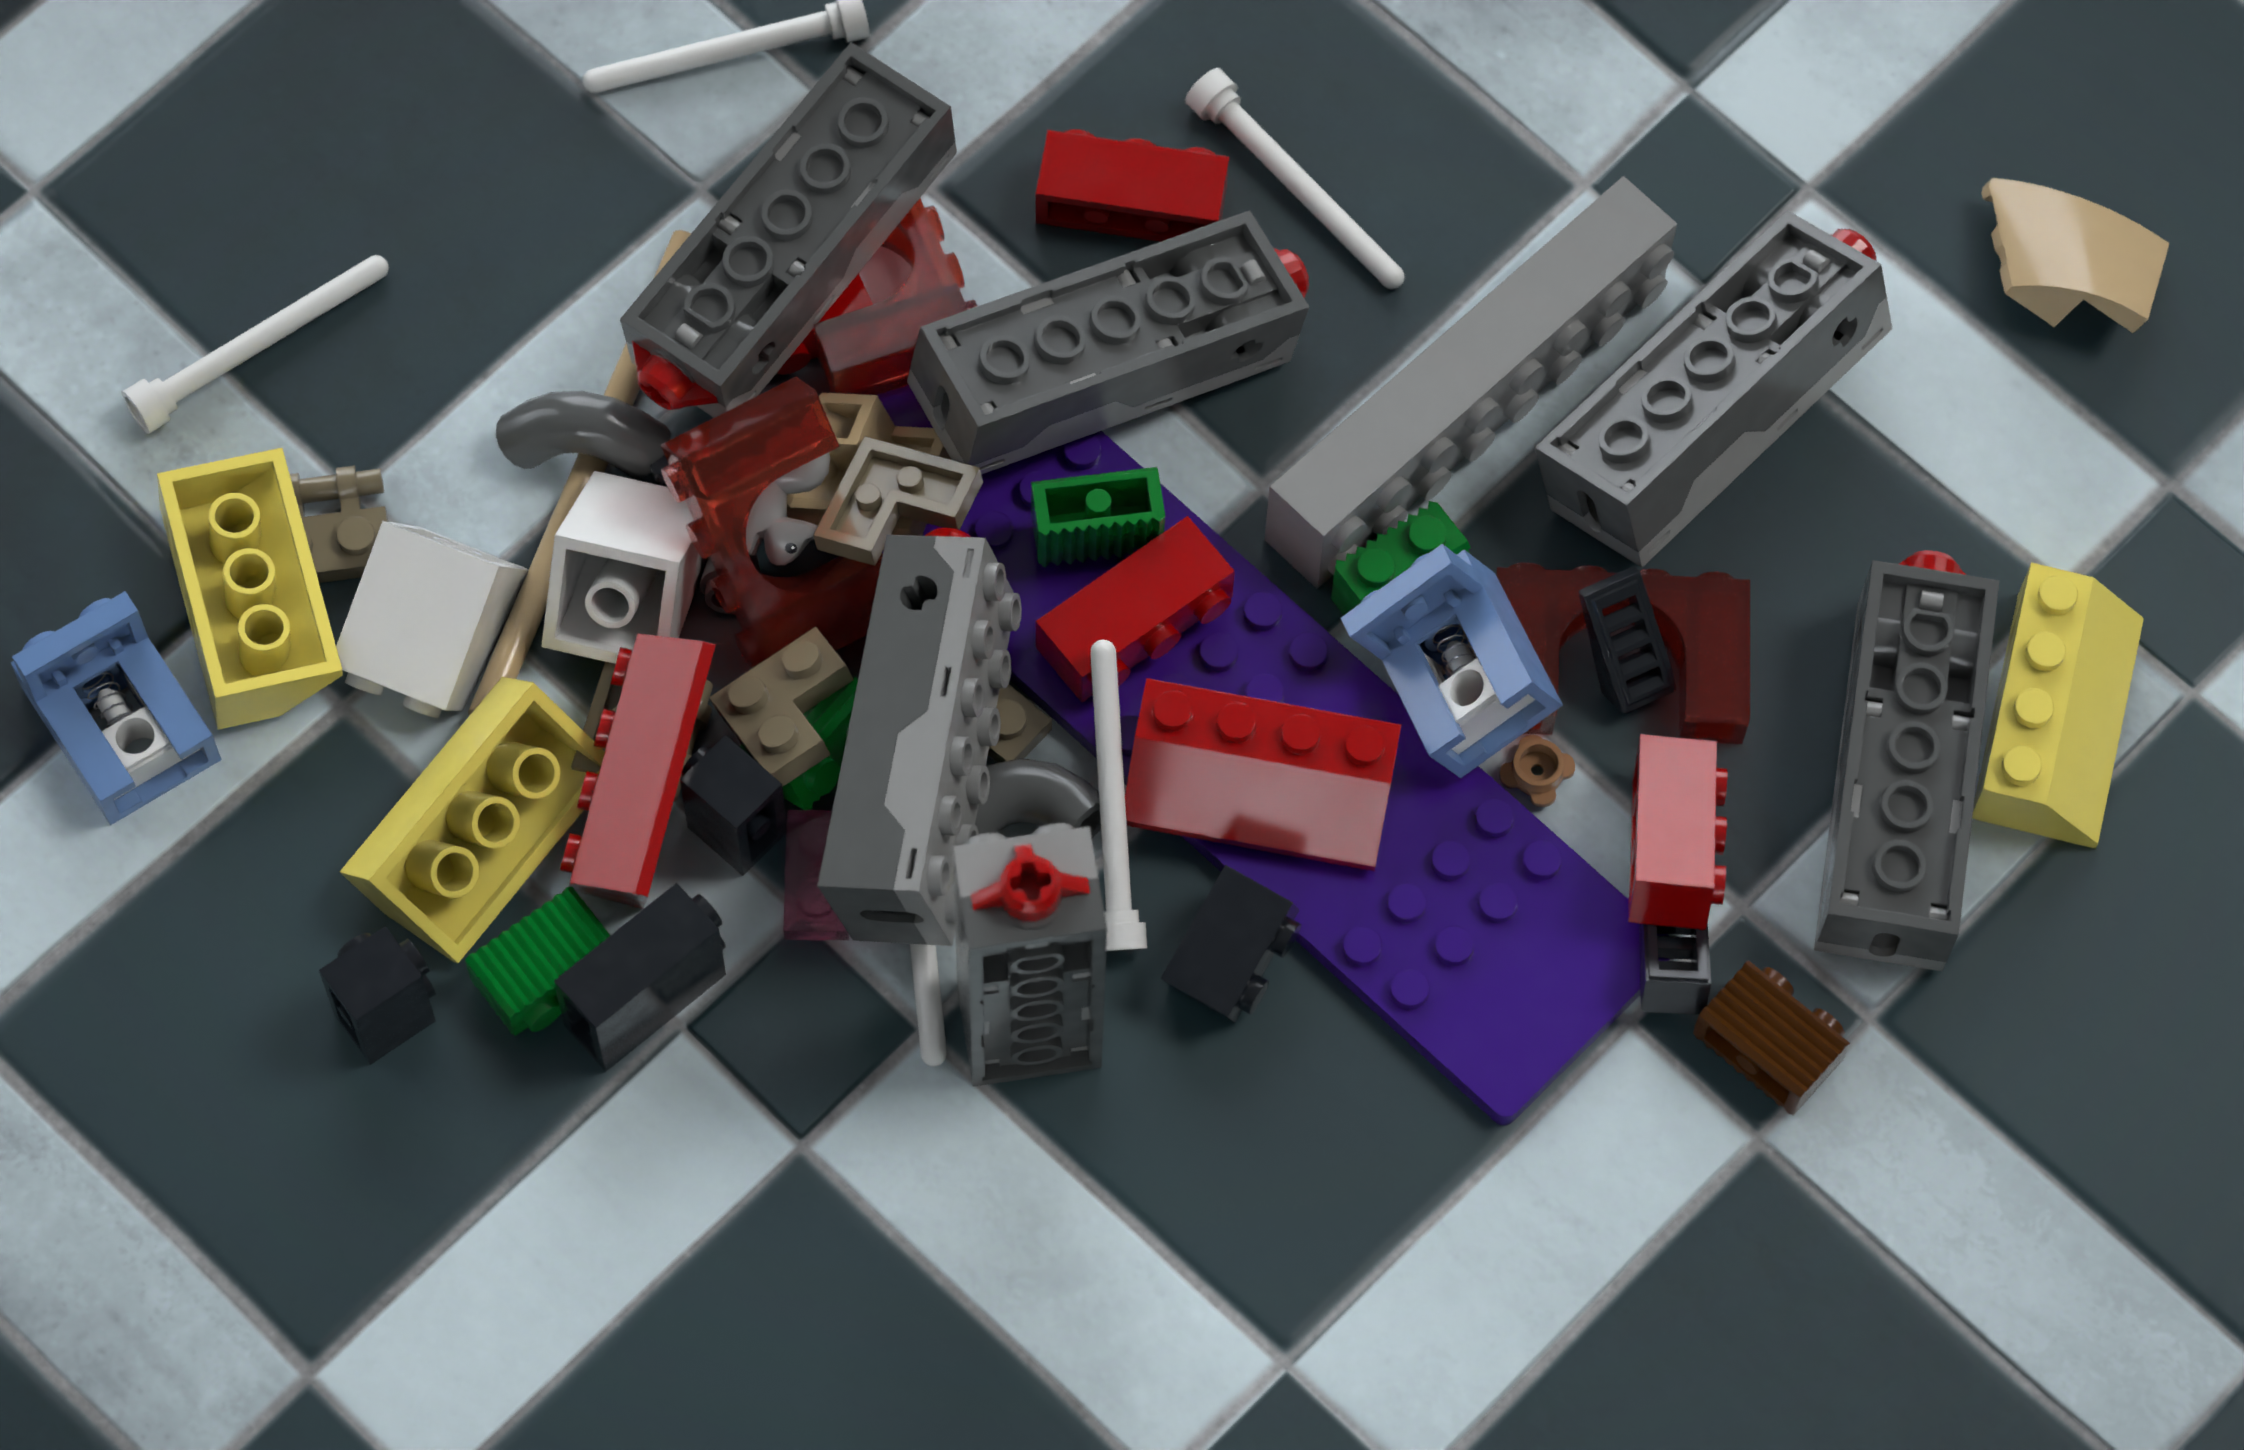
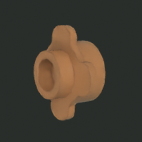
[1499,735,1575,807]

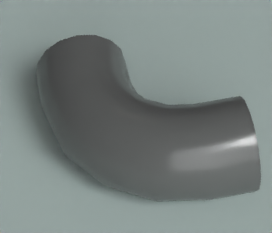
[496,391,671,480]
[975,758,1101,838]

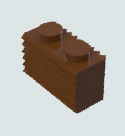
[1693,960,1850,1115]

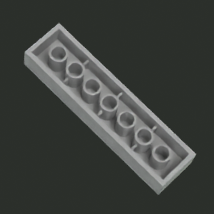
[1264,176,1677,589]

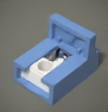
[1341,544,1563,778]
[11,591,222,826]

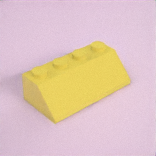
[157,448,343,730]
[1972,562,2144,849]
[340,677,605,963]

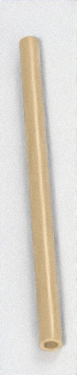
[468,230,691,716]

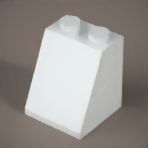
[541,471,710,664]
[336,521,529,718]

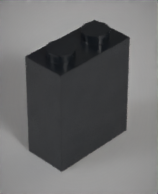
[554,883,726,1072]

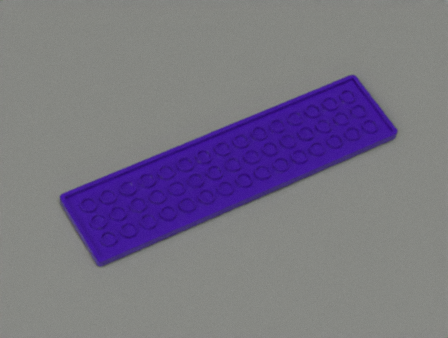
[842,301,1674,1125]

